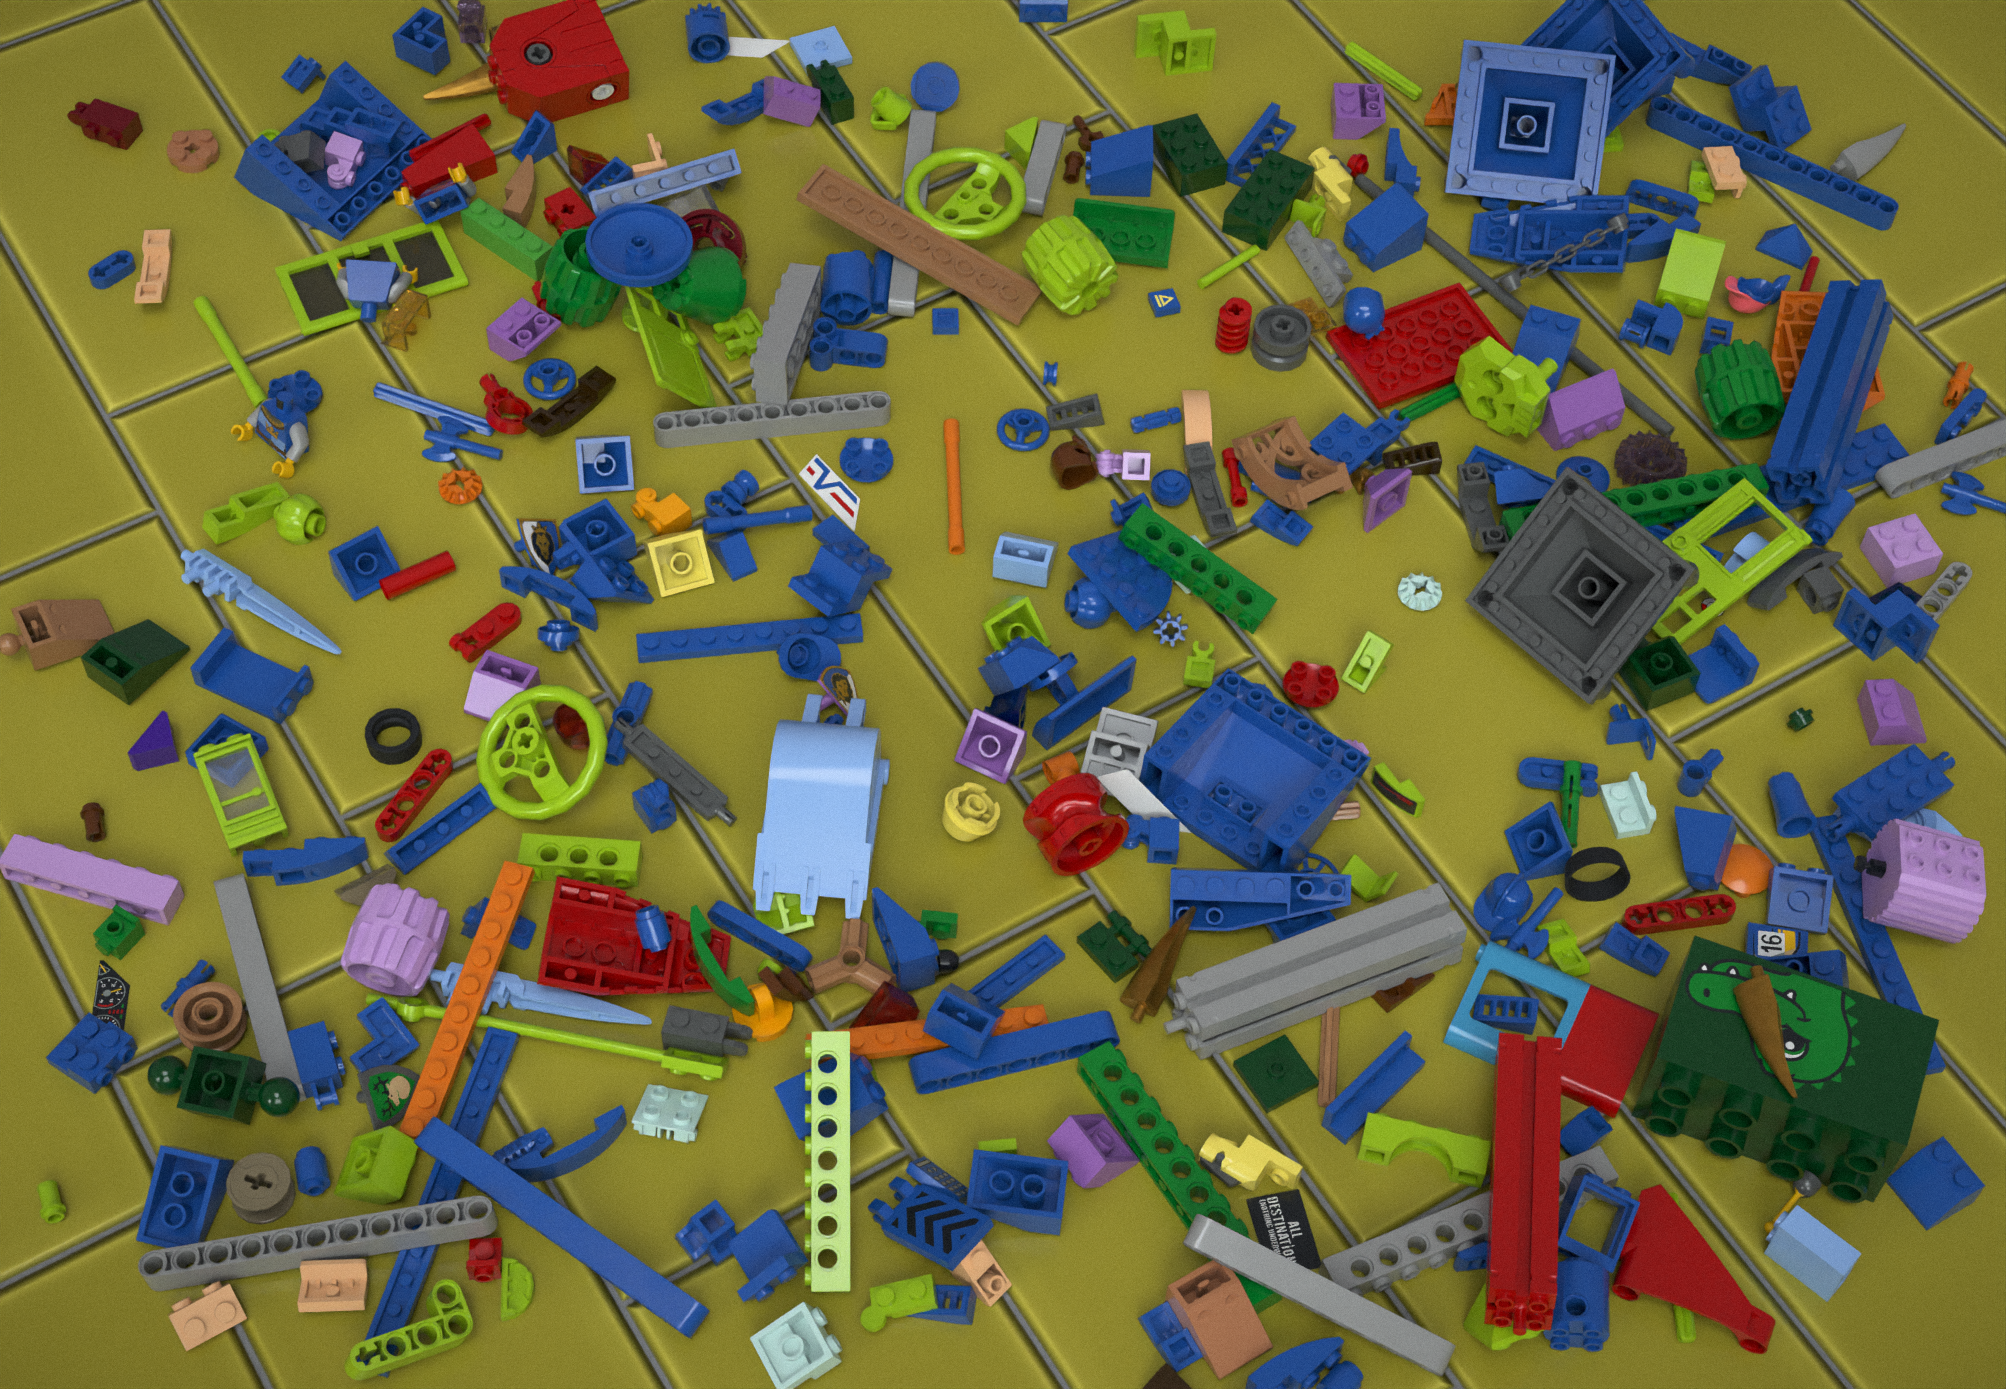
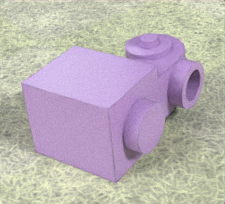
[325,131,366,190]
[1095,449,1151,480]

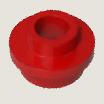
[1347,153,1369,178]

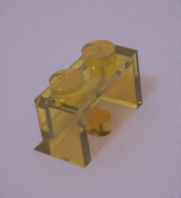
[380,289,431,352]

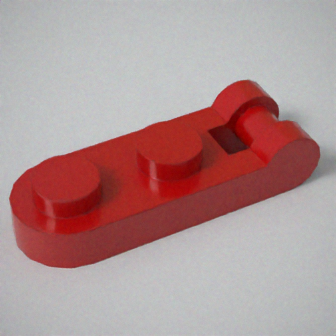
[449,602,522,663]

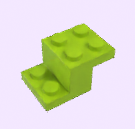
[1134,10,1217,76]

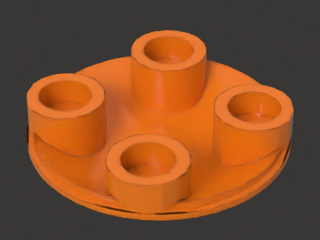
[1721,844,1773,898]

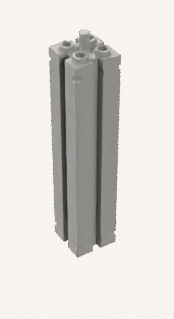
[1163,882,1467,1060]

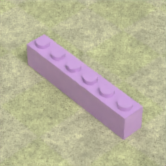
[0,834,185,926]

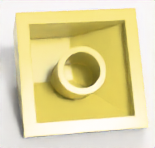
[643,529,715,597]

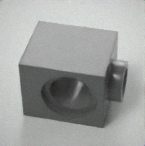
[1796,566,1844,614]

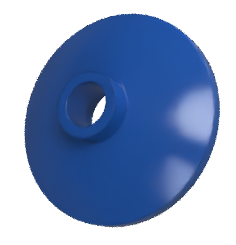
[1556,456,1610,492]

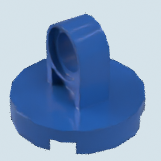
[910,61,960,112]
[1026,651,1078,705]

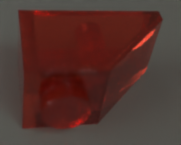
[849,981,920,1028]

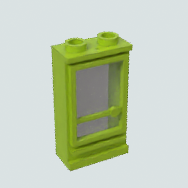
[193,733,289,857]

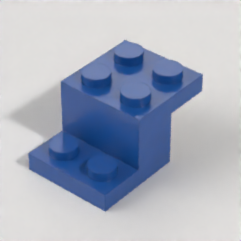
[1729,65,1812,150]
[788,539,893,617]
[1833,587,1940,664]

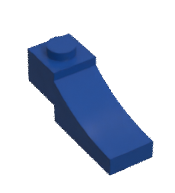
[1384,128,1421,197]

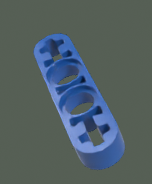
[707,900,813,972]

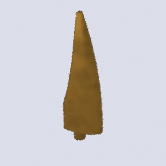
[423,62,498,100]
[1119,906,1197,1023]
[1733,965,1798,1099]

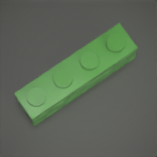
[461,198,553,281]

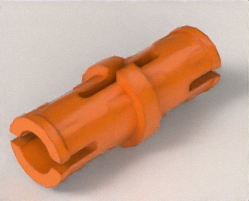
[1943,361,1974,409]

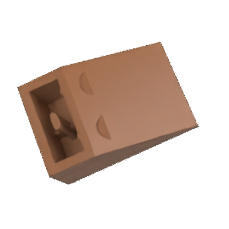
[1165,1260,1273,1380]

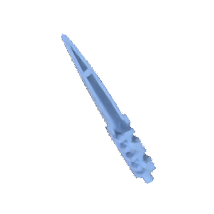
[181,549,342,654]
[430,962,652,1025]

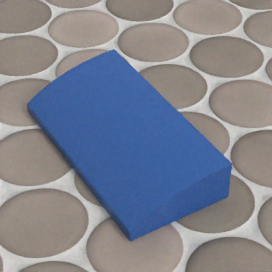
[1032,656,1137,751]

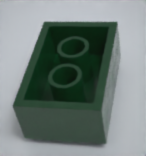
[1153,113,1228,197]

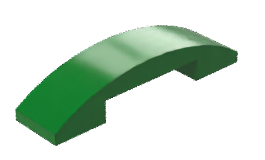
[690,905,755,1016]

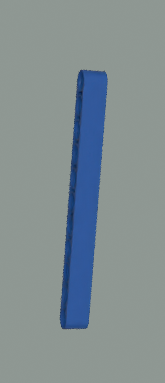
[1645,96,1899,231]
[414,1116,710,1339]

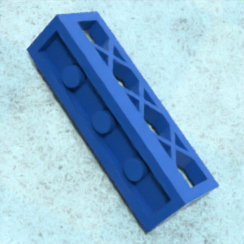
[1226,102,1296,188]
[1321,1030,1425,1145]

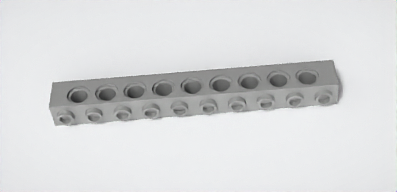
[1318,1145,1619,1297]

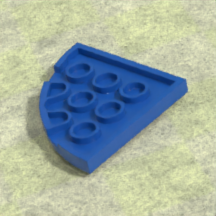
[1067,530,1173,632]

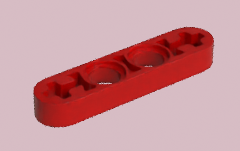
[375,749,453,842]
[1622,894,1736,935]

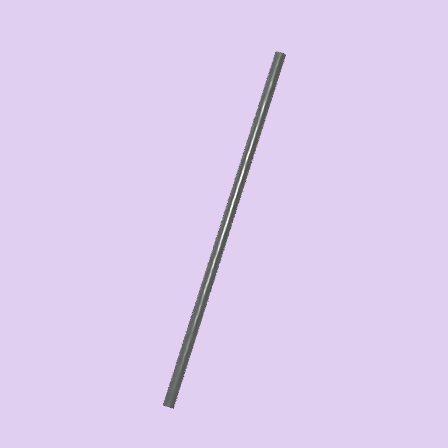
[1354,174,1675,438]

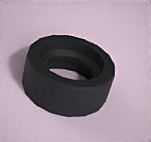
[365,708,422,765]

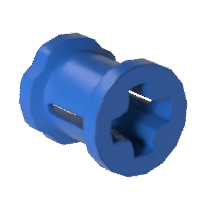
[1618,318,1652,349]

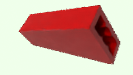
[400,124,498,199]

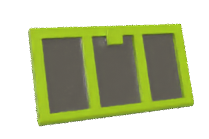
[275,220,469,337]

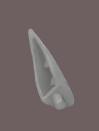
[1830,123,1906,180]

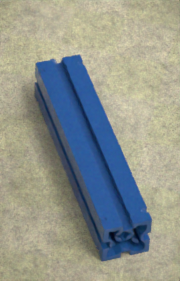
[1766,279,1894,504]

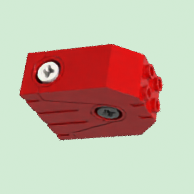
[487,0,629,122]

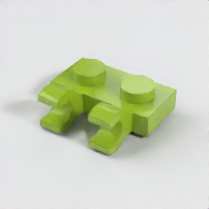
[713,307,763,361]

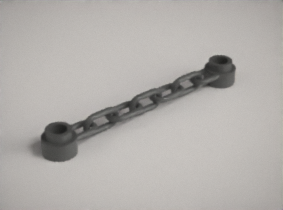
[1499,212,1629,293]

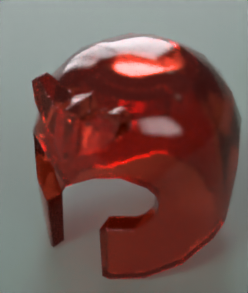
[552,704,606,750]

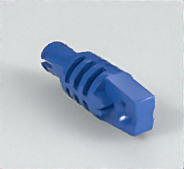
[477,1127,554,1190]

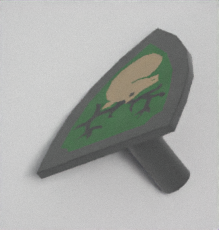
[356,1065,420,1131]

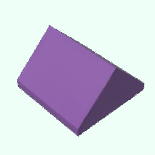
[954,708,1027,784]

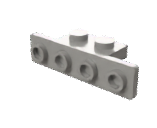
[1285,220,1353,307]

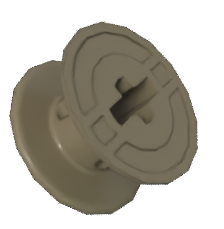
[226,1152,296,1225]

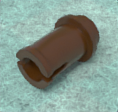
[1063,151,1084,184]
[80,802,106,842]

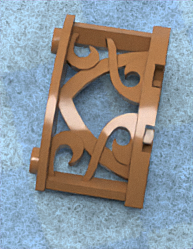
[1232,416,1353,510]

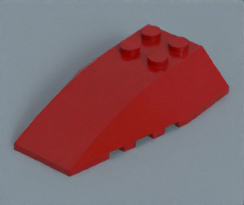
[537,876,731,995]

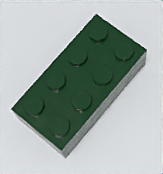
[1222,149,1315,251]

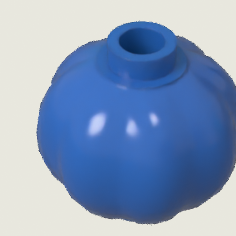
[1064,576,1117,629]

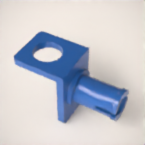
[1606,704,1656,760]

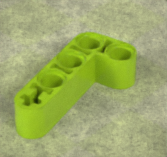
[344,1279,473,1381]

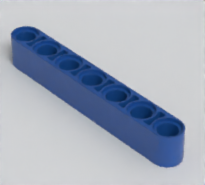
[908,1011,1120,1094]

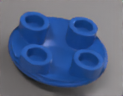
[268,370,322,413]
[840,437,893,482]

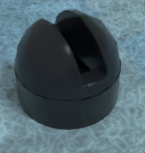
[937,949,959,974]

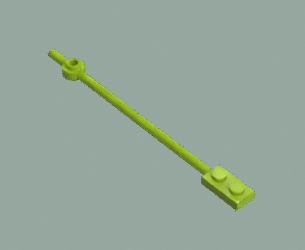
[366,993,729,1081]

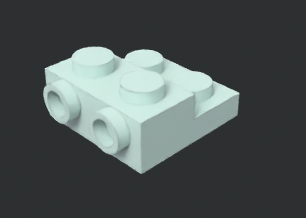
[750,1302,843,1389]

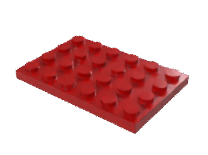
[1326,282,1513,410]

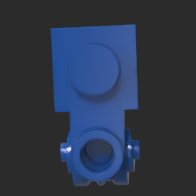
[632,778,677,834]
[1122,814,1180,865]

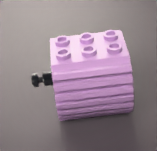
[1853,819,1986,944]

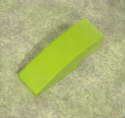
[202,482,290,545]

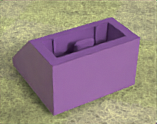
[1330,83,1386,140]
[486,298,561,362]
[464,650,541,729]

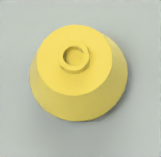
[942,782,1000,842]

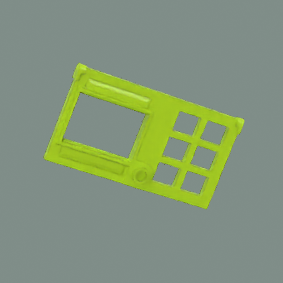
[1651,478,1813,645]

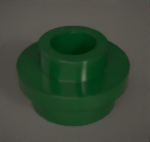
[1786,707,1815,732]

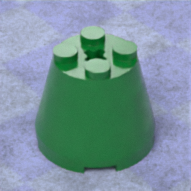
[652,246,747,325]

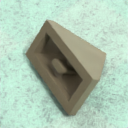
[334,864,397,906]

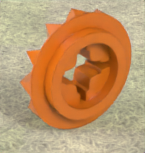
[438,466,482,504]

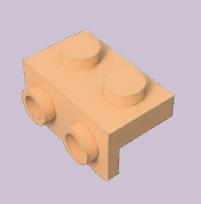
[1701,146,1747,198]
[297,1259,369,1312]
[167,1280,247,1351]

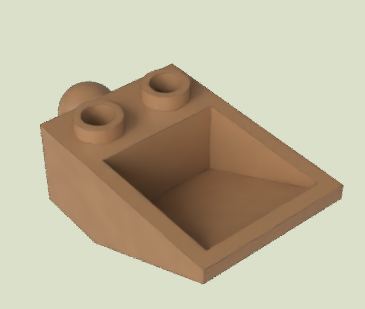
[0,600,115,670]

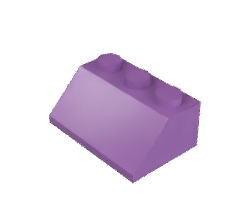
[1537,368,1625,451]

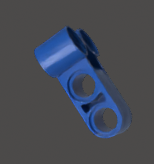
[809,317,888,371]

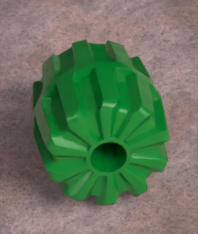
[540,226,622,327]
[1695,339,1785,440]

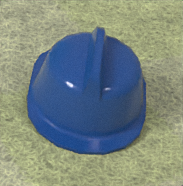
[776,633,841,681]
[1474,872,1533,932]

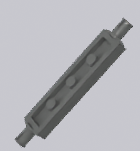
[613,717,737,827]

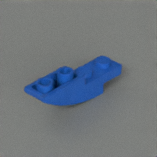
[1669,32,1752,85]
[242,836,369,886]
[1245,1337,1344,1389]

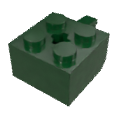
[1618,636,1701,711]

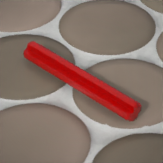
[409,113,491,162]

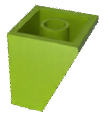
[1654,228,1726,319]

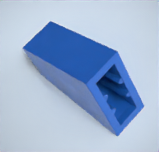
[1674,806,1737,891]

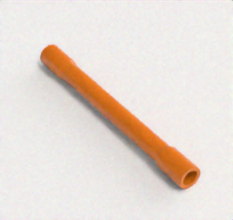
[943,418,965,555]

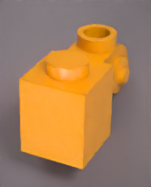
[631,488,692,536]

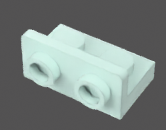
[1598,771,1657,839]

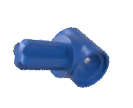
[1677,749,1724,797]

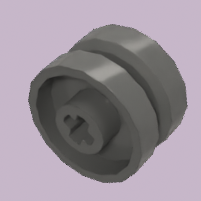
[1251,304,1312,372]

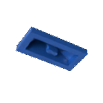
[1755,224,1813,270]

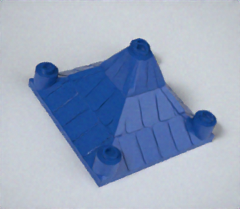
[1521,0,1696,138]
[1444,40,1616,203]

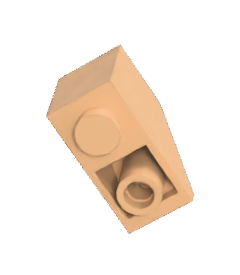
[948,1240,1012,1307]

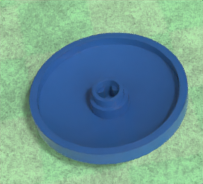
[585,203,693,287]

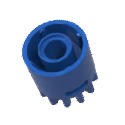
[685,3,730,63]

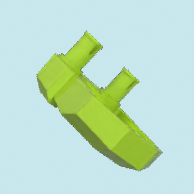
[1454,336,1558,438]

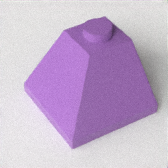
[1363,468,1412,533]

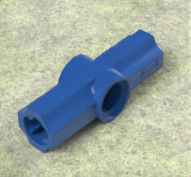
[605,681,653,766]

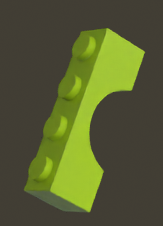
[1357,1112,1491,1188]

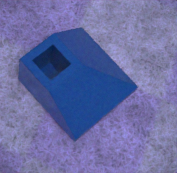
[571,555,654,604]

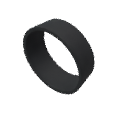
[1565,847,1631,902]

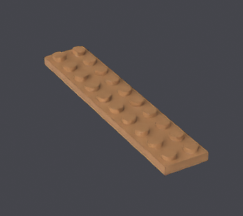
[796,164,1042,326]

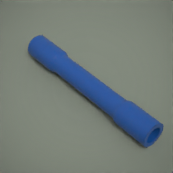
[703,505,812,535]

